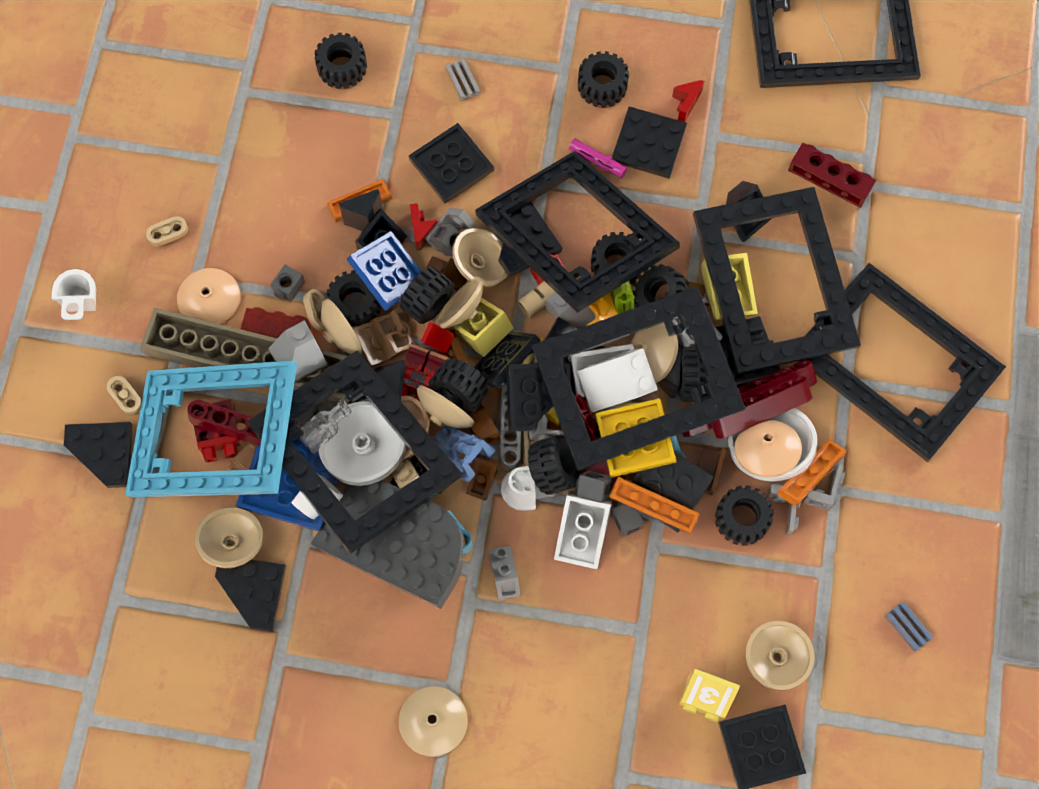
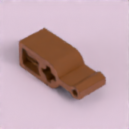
[468,403,501,445]

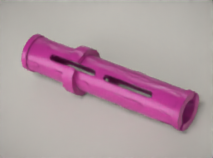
[569,138,628,179]

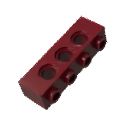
[788,142,876,208]

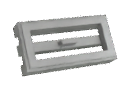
[446,58,480,101]

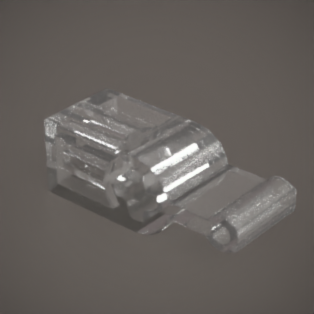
[299,399,352,454]

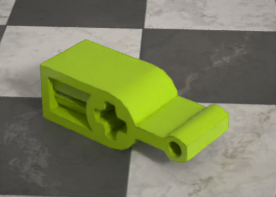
[611,281,634,315]

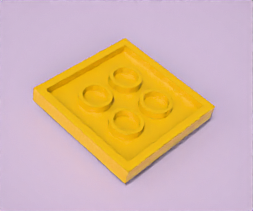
[595,398,676,478]

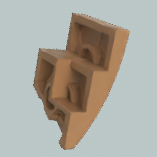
[352,308,412,367]

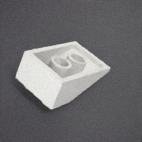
[570,344,634,397]
[576,348,658,413]
[554,491,613,569]

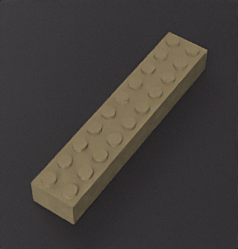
[140,308,355,406]

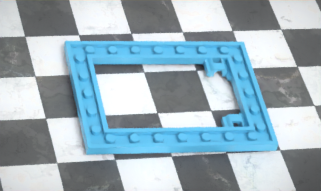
[125,361,297,498]

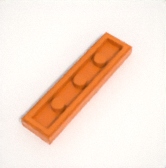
[778,439,847,507]
[609,477,700,534]

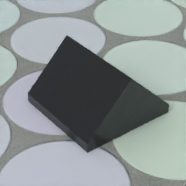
[339,189,383,231]
[355,209,408,251]

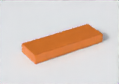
[327,179,392,222]

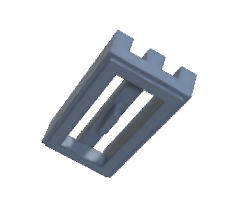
[885,601,933,652]

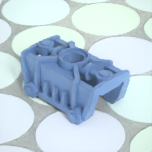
[433,425,495,482]

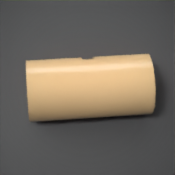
[517,281,555,318]

